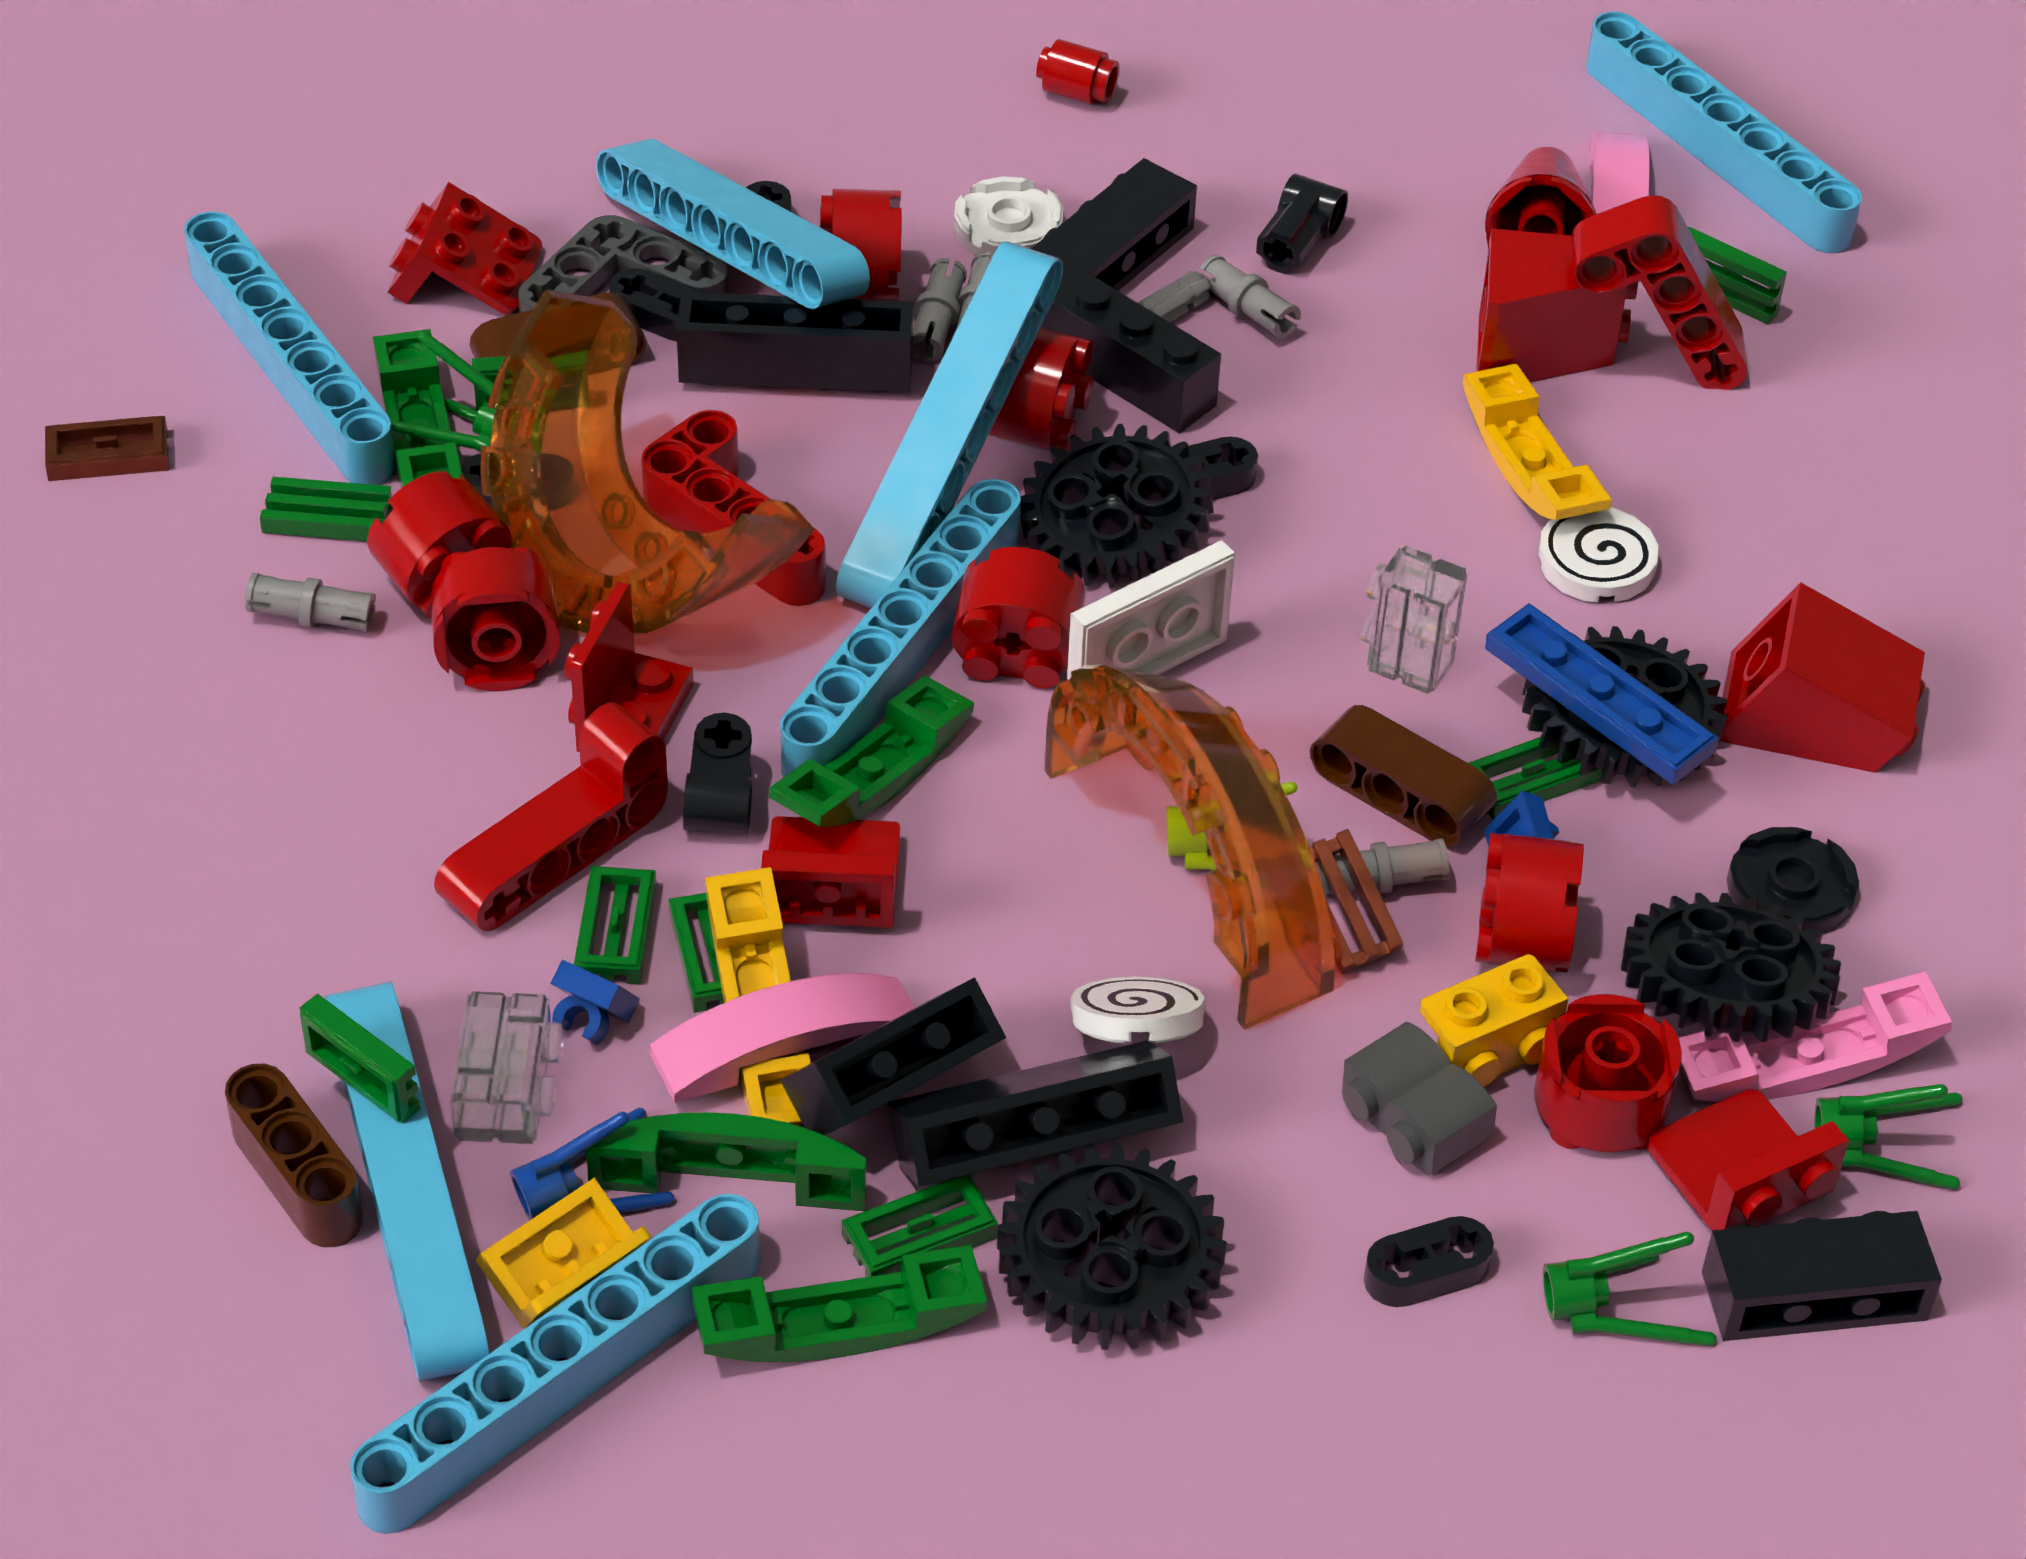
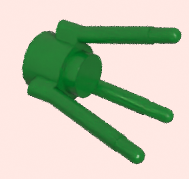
[392,331,534,453]
[1814,1084,1963,1190]
[1542,1232,1717,1346]

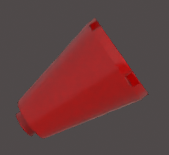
[1485,147,1596,249]

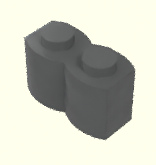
[1342,1022,1497,1175]

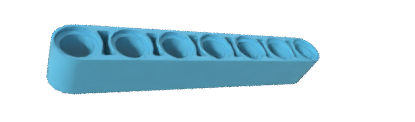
[1586,12,1862,253]
[596,138,870,309]
[184,211,396,485]
[836,241,1063,608]
[780,479,1021,777]
[325,981,489,1382]
[350,1194,760,1534]

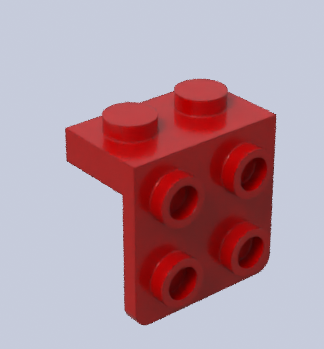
[387,182,542,315]
[1648,1089,1849,1231]

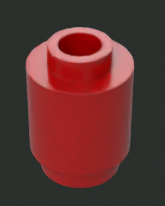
[1036,39,1119,105]

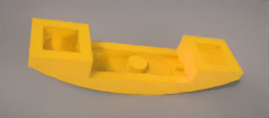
[1462,364,1612,520]
[705,867,811,1126]

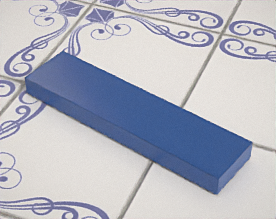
[1485,603,1718,785]

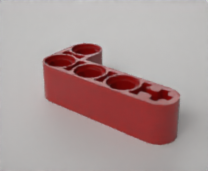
[1571,195,1747,390]
[641,410,826,606]
[434,702,668,931]

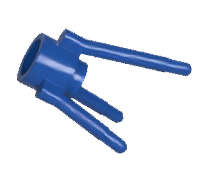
[510,1108,675,1220]

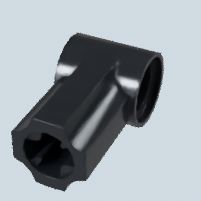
[1256,173,1348,274]

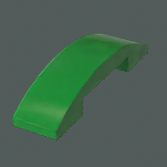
[373,329,463,488]
[769,675,974,827]
[586,1112,866,1211]
[691,1245,988,1362]

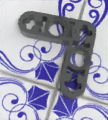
[518,215,728,313]

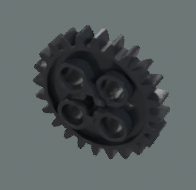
[1020,424,1214,588]
[1522,626,1727,788]
[1621,892,1841,1042]
[997,1144,1227,1350]

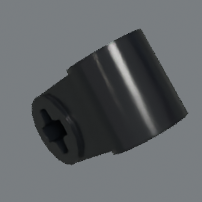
[683,712,752,835]

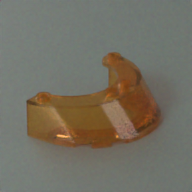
[481,289,814,636]
[1044,664,1341,1030]

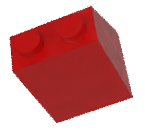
[1476,228,1638,382]
[1721,582,1925,773]

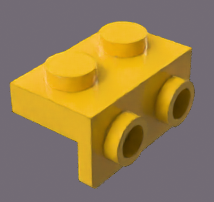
[1419,954,1568,1087]
[475,1178,652,1329]

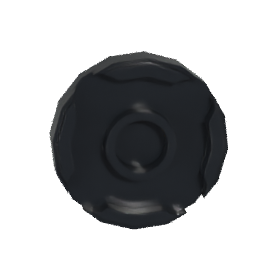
[1726,827,1859,934]

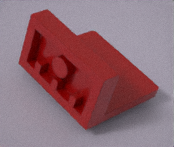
[565,581,694,752]
[761,816,900,928]

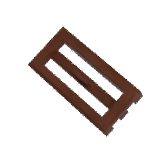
[45,415,169,481]
[1287,829,1404,974]

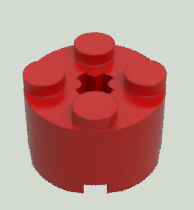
[820,189,902,301]
[989,328,1094,451]
[367,471,511,619]
[431,547,560,691]
[952,547,1086,689]
[1475,833,1584,973]
[1534,994,1682,1152]

